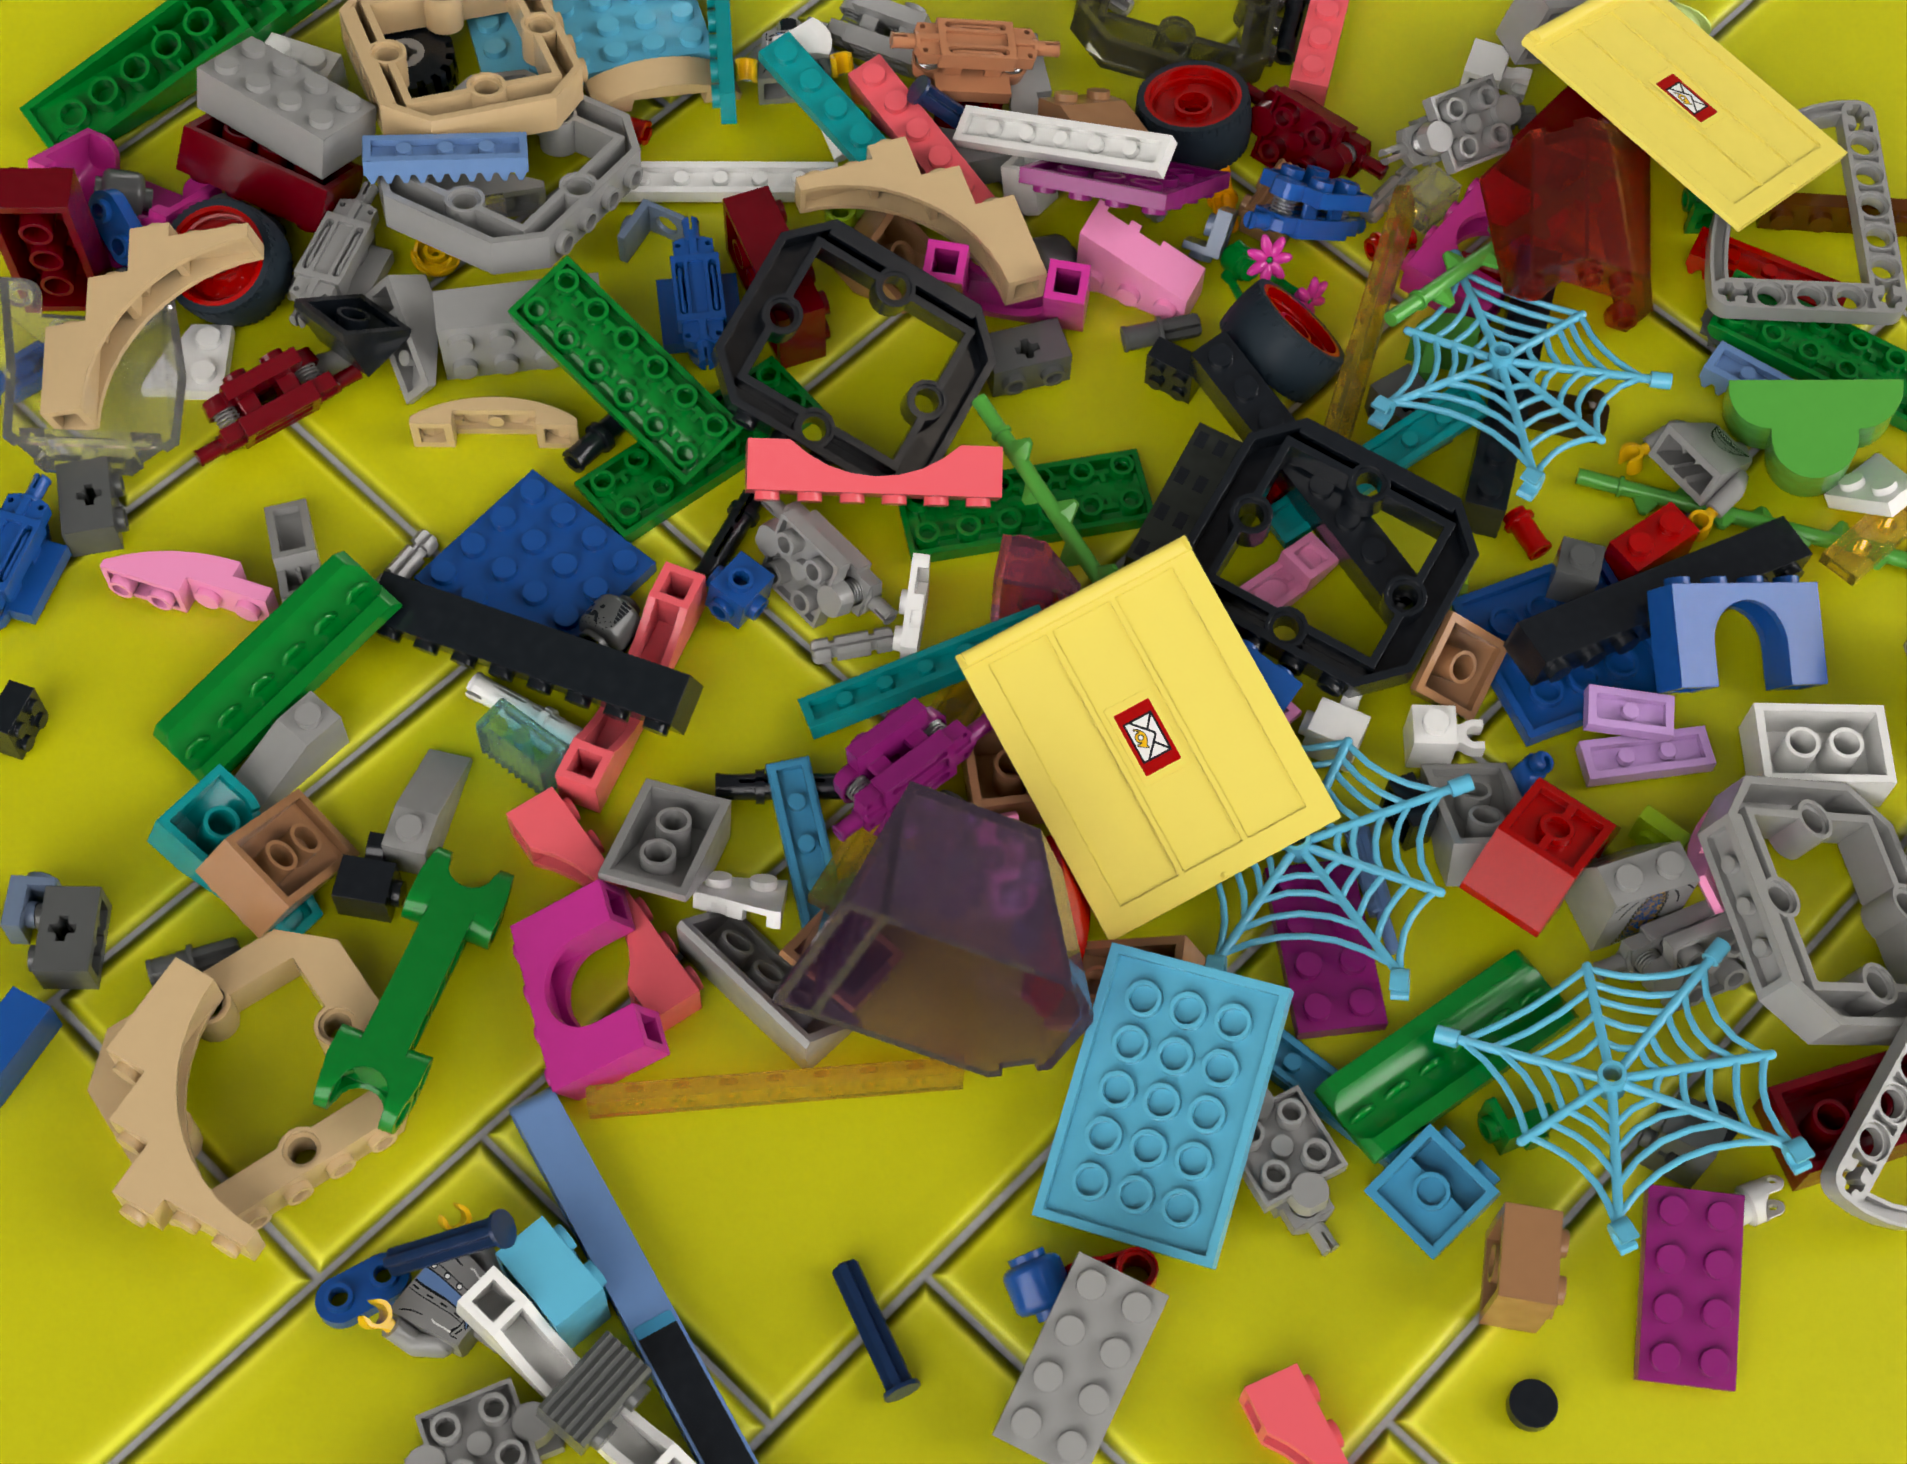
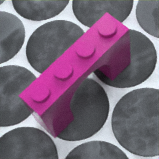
[1399,167,1571,335]
[923,239,1091,332]
[510,879,670,1101]

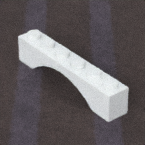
[456,1265,696,1464]

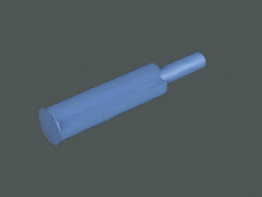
[1344,826,1398,955]

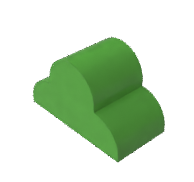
[1723,379,1904,497]

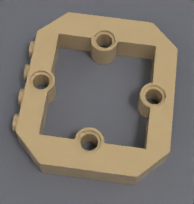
[339,0,588,135]
[87,929,408,1231]

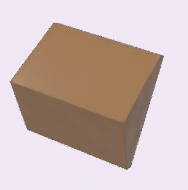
[1410,610,1507,720]

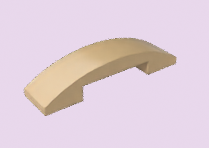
[583,56,742,112]
[409,397,580,448]

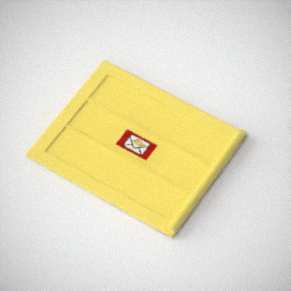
[1521,0,1848,232]
[955,535,1342,940]

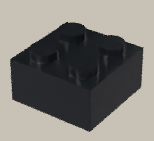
[1144,336,1200,404]
[0,680,49,760]
[1379,772,1439,851]

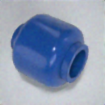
[1003,1246,1067,1323]

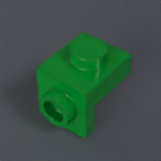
[1477,1097,1555,1155]

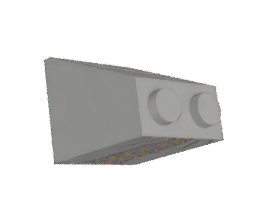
[1565,841,1700,952]

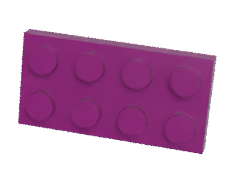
[1263,861,1388,1040]
[1633,1184,1745,1392]

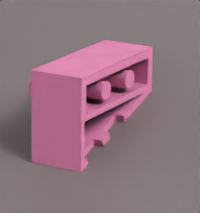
[1076,199,1206,320]

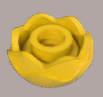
[411,240,461,278]

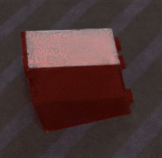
[1479,117,1653,332]

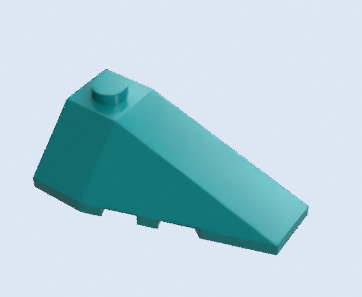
[147,763,323,934]

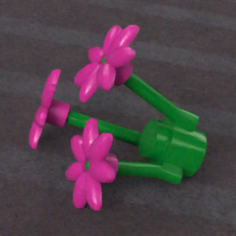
[1220,234,1328,314]

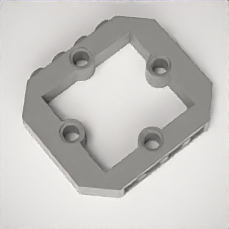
[377,69,643,275]
[1697,775,1907,1046]

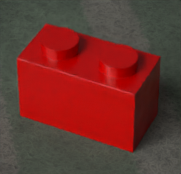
[1604,501,1700,581]

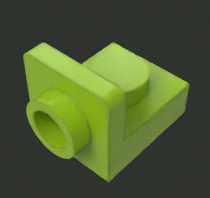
[1628,805,1691,854]

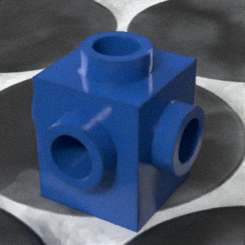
[705,551,775,629]

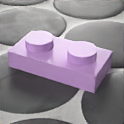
[1583,684,1675,742]

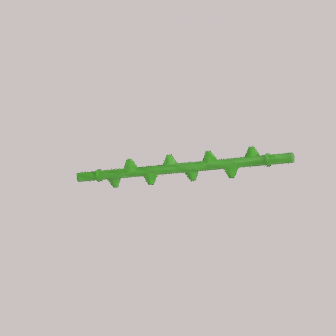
[1384,143,1646,327]
[972,394,1118,583]
[1575,468,1907,570]

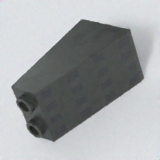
[1124,422,1256,569]

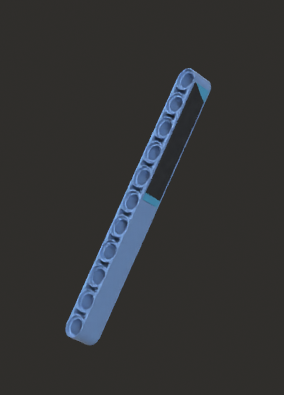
[508,1086,759,1464]

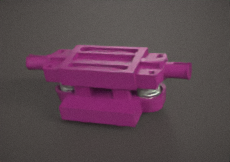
[832,697,993,842]

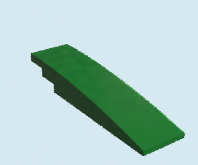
[19,0,328,148]

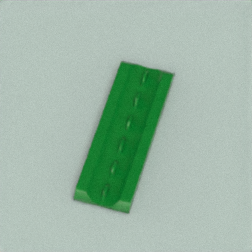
[507,255,745,486]
[1707,269,1907,432]
[574,356,823,542]
[898,449,1153,563]
[153,551,402,781]
[1314,950,1580,1165]

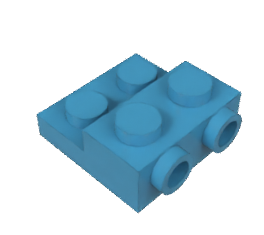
[1364,1123,1502,1260]

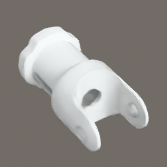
[1732,1175,1785,1226]

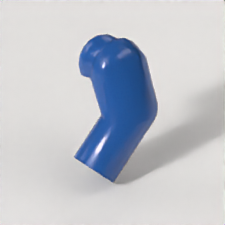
[1510,751,1554,797]

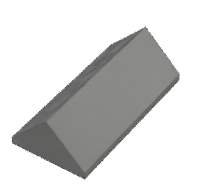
[677,912,858,1073]

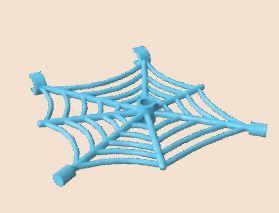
[1367,249,1673,502]
[1205,737,1475,1001]
[1433,937,1815,1256]

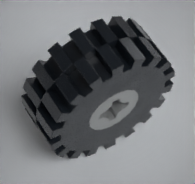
[384,27,459,98]

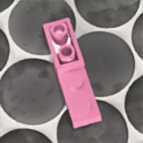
[100,551,279,622]

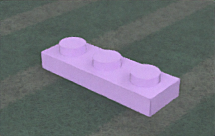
[1575,725,1717,787]

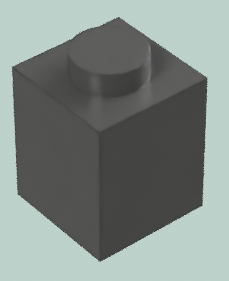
[1545,536,1606,603]

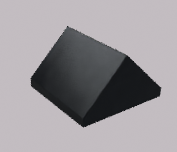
[294,294,412,377]

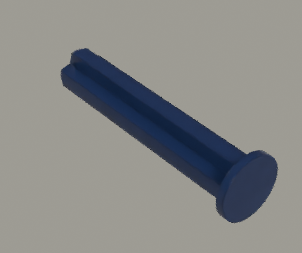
[907,75,965,129]
[383,1209,517,1277]
[832,1259,921,1403]

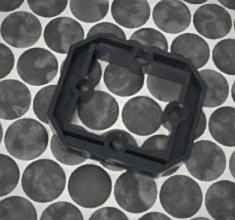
[711,219,997,476]
[1187,418,1479,698]

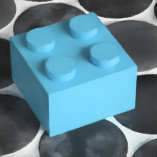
[495,1216,611,1349]

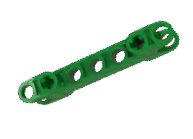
[313,847,514,1134]

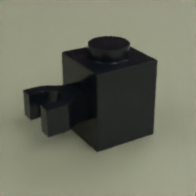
[331,831,407,923]

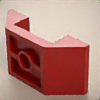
[1459,777,1621,938]

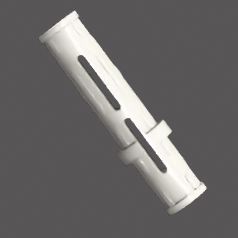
[465,672,583,751]

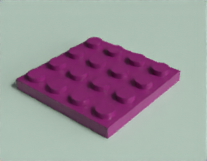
[1018,160,1231,216]

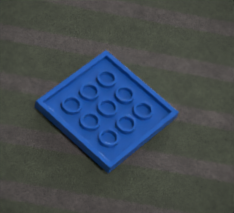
[414,469,657,637]
[1452,558,1657,747]

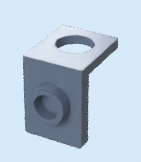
[617,199,685,263]

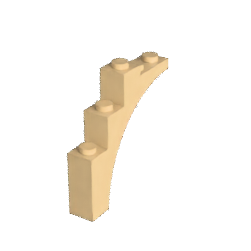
[795,136,1047,306]
[40,222,264,435]
[106,957,266,1261]

